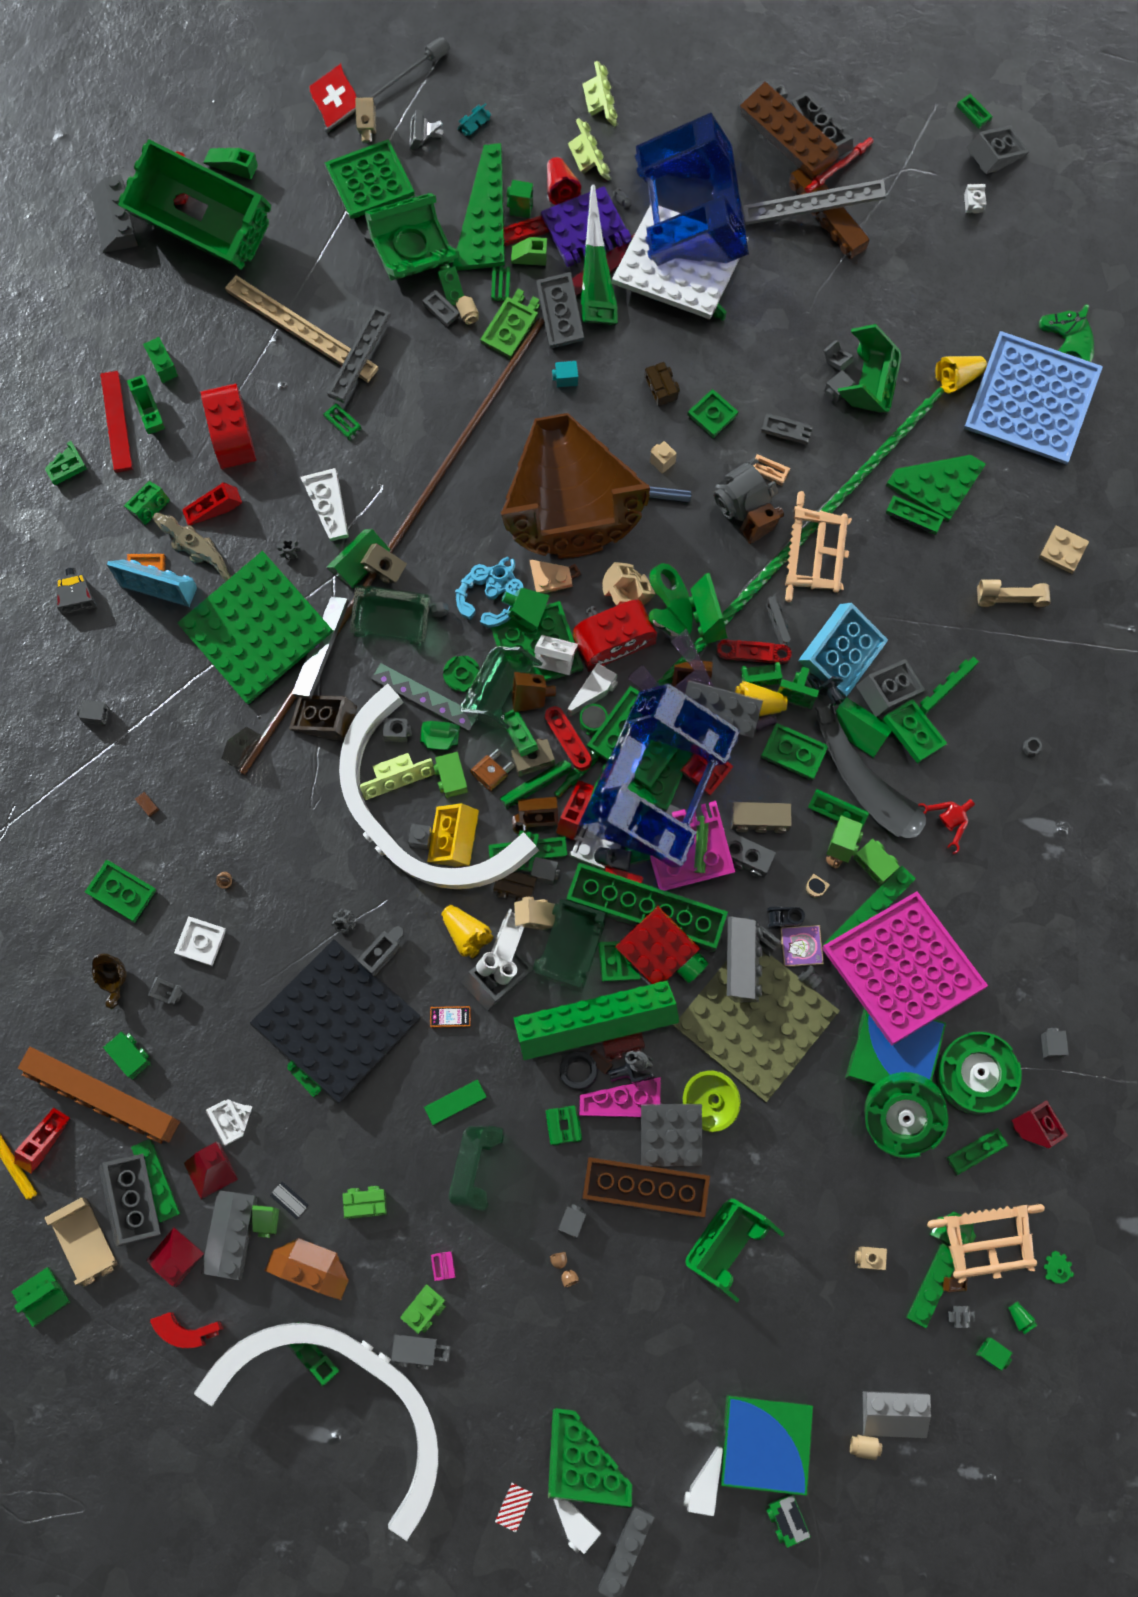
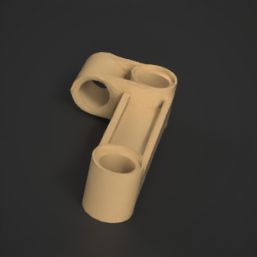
[977,580,1051,607]

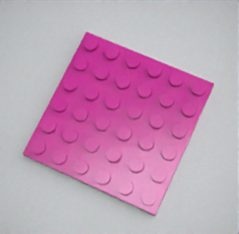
[822,891,988,1046]

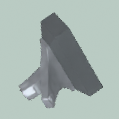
[409,109,443,150]

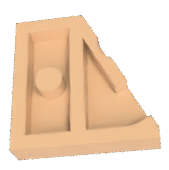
[530,560,573,594]

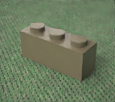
[731,802,791,833]

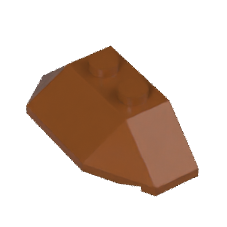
[264,1238,349,1300]

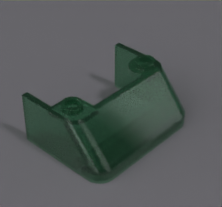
[460,646,543,729]

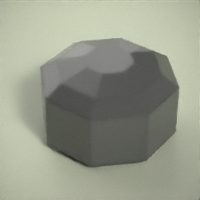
[430,602,449,618]
[1023,737,1043,757]

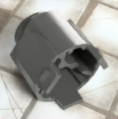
[713,459,779,521]

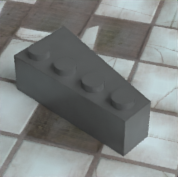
[792,92,854,157]

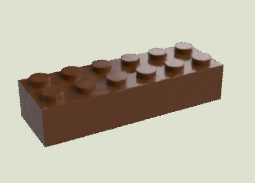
[740,82,839,180]
[582,1157,710,1218]

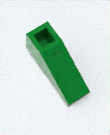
[203,148,258,180]

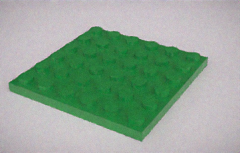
[178,550,333,704]

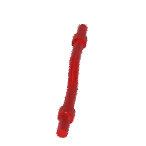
[805,137,874,193]

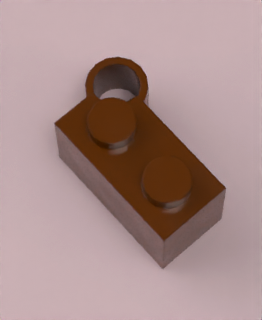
[512,797,559,834]

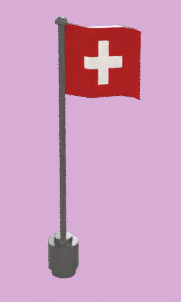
[309,37,450,133]

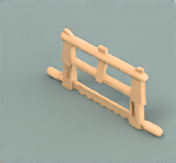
[785,491,852,603]
[927,1204,1045,1283]

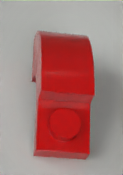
[150,1312,223,1348]

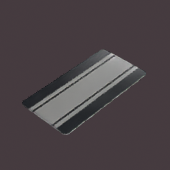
[270,1181,308,1219]

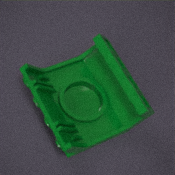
[365,193,460,281]

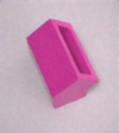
[431,1251,456,1281]

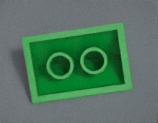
[326,529,390,588]
[835,697,892,758]

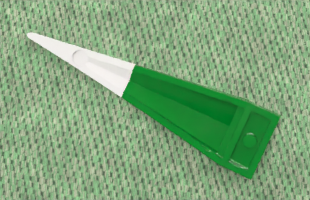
[581,185,618,325]

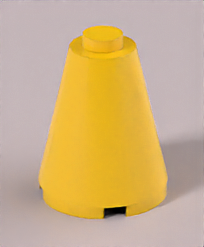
[935,356,987,393]

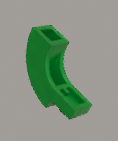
[127,375,165,435]

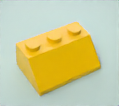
[427,803,479,867]

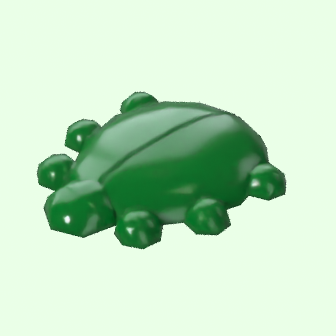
[1044,1251,1074,1284]

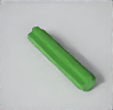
[694,816,709,873]

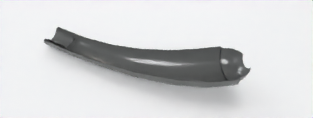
[815,703,926,838]

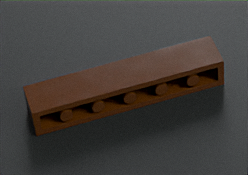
[789,169,870,259]

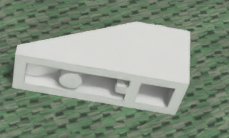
[568,663,618,716]
[684,1447,723,1516]
[554,1499,601,1554]

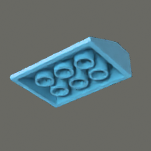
[107,560,197,607]
[798,603,888,697]

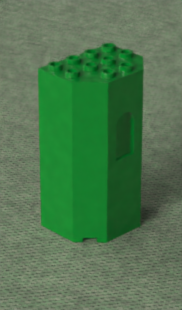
[118,139,271,270]

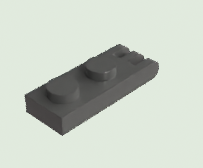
[761,413,813,445]
[766,596,790,646]

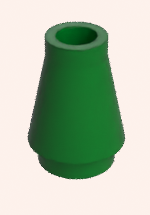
[1008,1302,1037,1335]

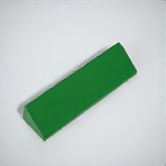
[500,760,571,809]

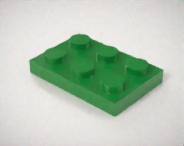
[883,699,947,764]
[761,723,829,781]
[85,859,156,923]

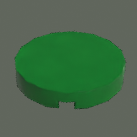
[443,655,481,693]

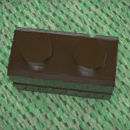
[644,362,680,406]
[493,872,537,902]

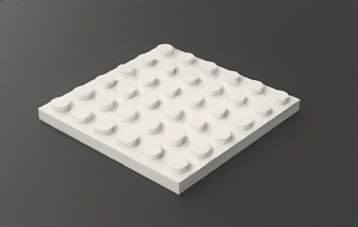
[612,203,748,319]

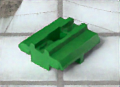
[546,1105,582,1146]

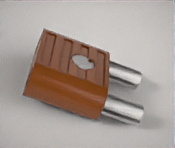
[470,749,515,791]

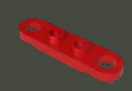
[717,639,792,664]

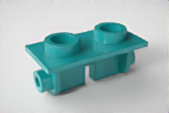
[457,103,491,136]

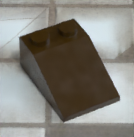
[289,695,358,741]

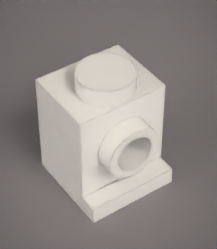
[964,184,986,214]

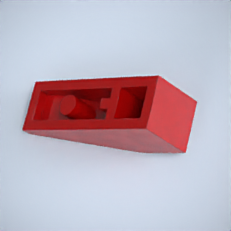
[182,482,242,526]
[556,780,594,840]
[14,1108,70,1174]

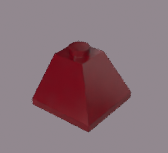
[1011,1100,1068,1148]
[184,1142,238,1200]
[146,1227,205,1287]

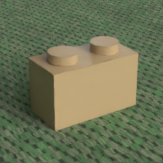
[514,897,557,930]

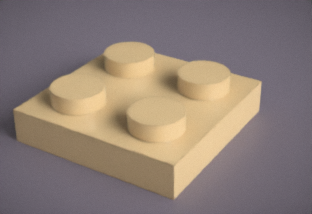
[1039,526,1089,574]

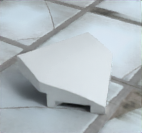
[206,1099,252,1147]

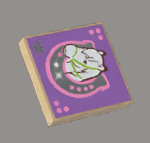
[780,925,824,967]

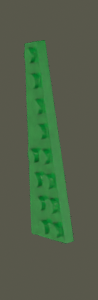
[453,143,505,271]

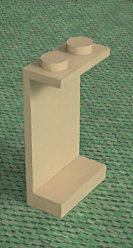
[45,1198,118,1287]

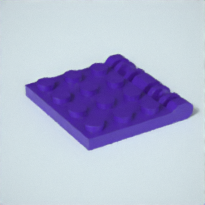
[541,186,632,267]

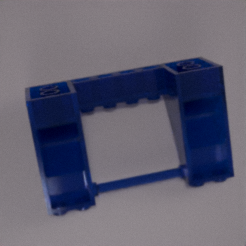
[635,112,749,266]
[579,683,740,868]

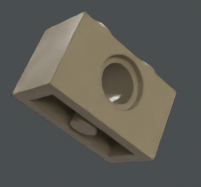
[361,543,407,584]
[511,739,555,777]

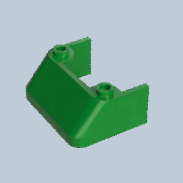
[837,324,901,413]
[685,1199,785,1303]

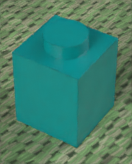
[552,361,578,387]

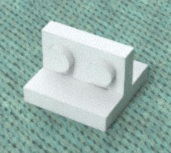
[533,635,578,675]

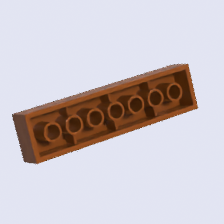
[18,1046,180,1144]

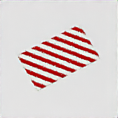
[495,1483,533,1532]

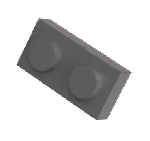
[423,290,460,327]

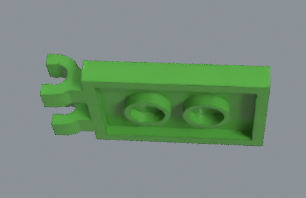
[480,288,540,359]

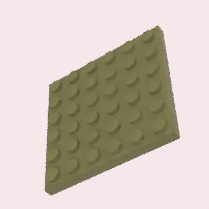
[673,951,840,1103]

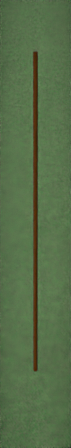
[239,318,545,775]

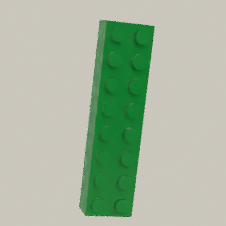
[566,863,728,953]
[513,981,680,1060]

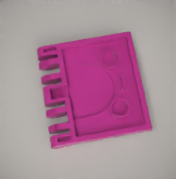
[641,801,735,891]

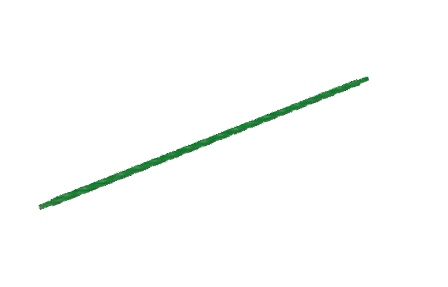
[553,387,944,799]

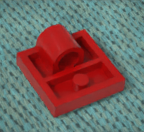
[680,742,734,796]

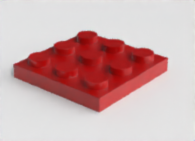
[616,906,700,984]

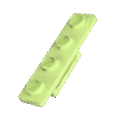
[583,61,618,127]
[568,118,611,181]
[359,753,435,800]

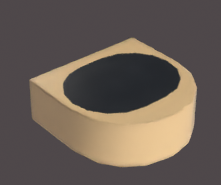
[806,874,830,898]

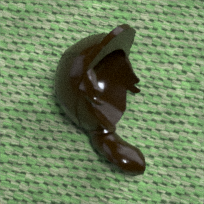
[92,953,127,1009]

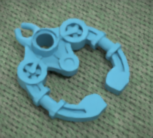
[455,557,524,628]

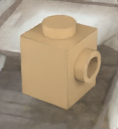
[650,441,677,474]
[855,1247,887,1270]

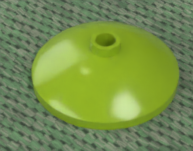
[683,1070,741,1132]

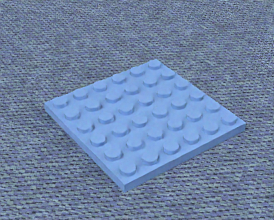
[964,331,1103,465]

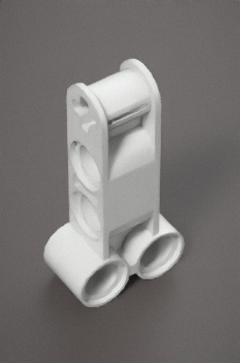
[476,909,524,985]

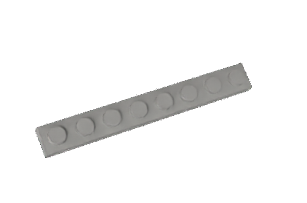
[744,179,886,225]

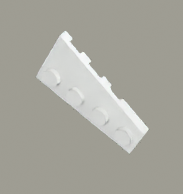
[300,468,349,541]

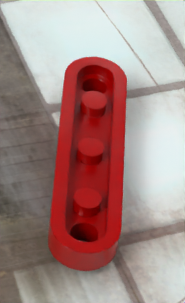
[545,706,592,771]

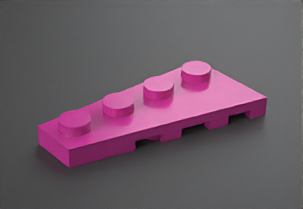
[580,1077,661,1118]

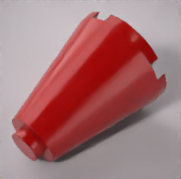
[547,157,582,205]

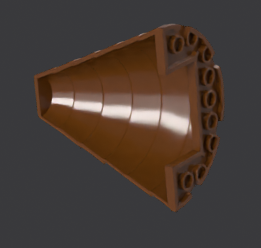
[501,413,650,558]

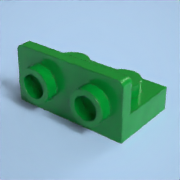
[124,481,170,525]

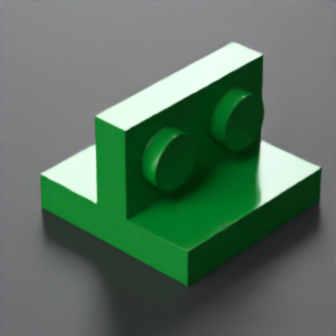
[778,667,819,710]
[11,1267,70,1327]

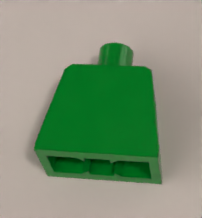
[501,588,549,632]

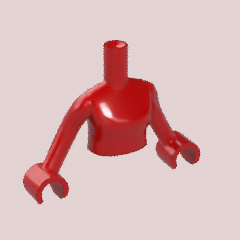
[918,799,975,855]

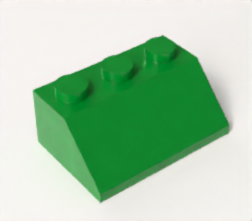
[689,573,728,644]

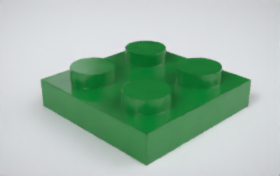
[687,389,739,438]

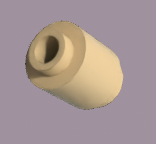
[456,296,479,324]
[850,1435,882,1460]

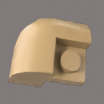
[603,562,656,606]

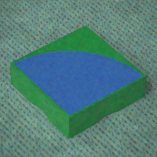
[845,1008,946,1087]
[719,1395,813,1496]

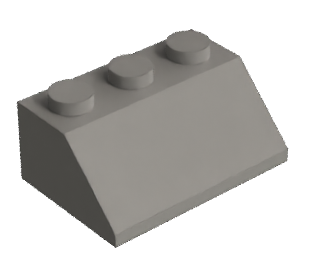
[863,1391,931,1438]

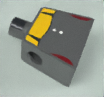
[56,568,97,614]

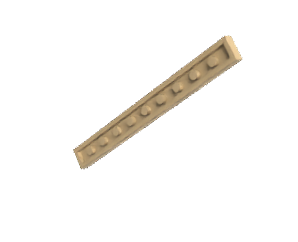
[225,275,379,382]

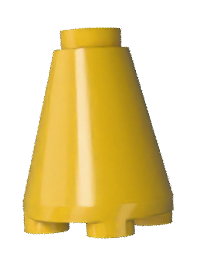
[735,681,788,716]
[441,905,494,958]

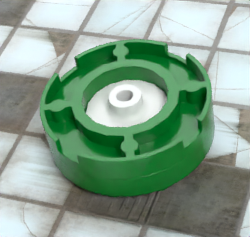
[936,1032,1022,1115]
[865,1072,948,1158]

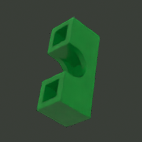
[287,1322,339,1388]

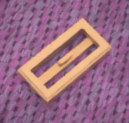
[754,454,790,486]

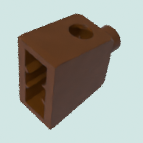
[740,504,784,544]
[511,672,556,712]

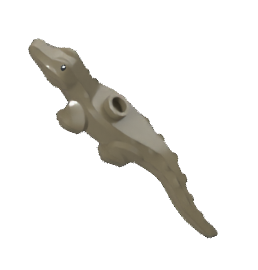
[153,513,231,581]

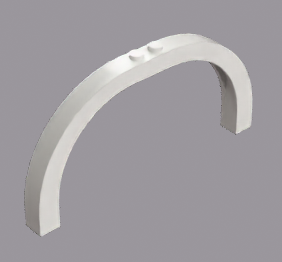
[339,684,539,889]
[194,1323,438,1541]

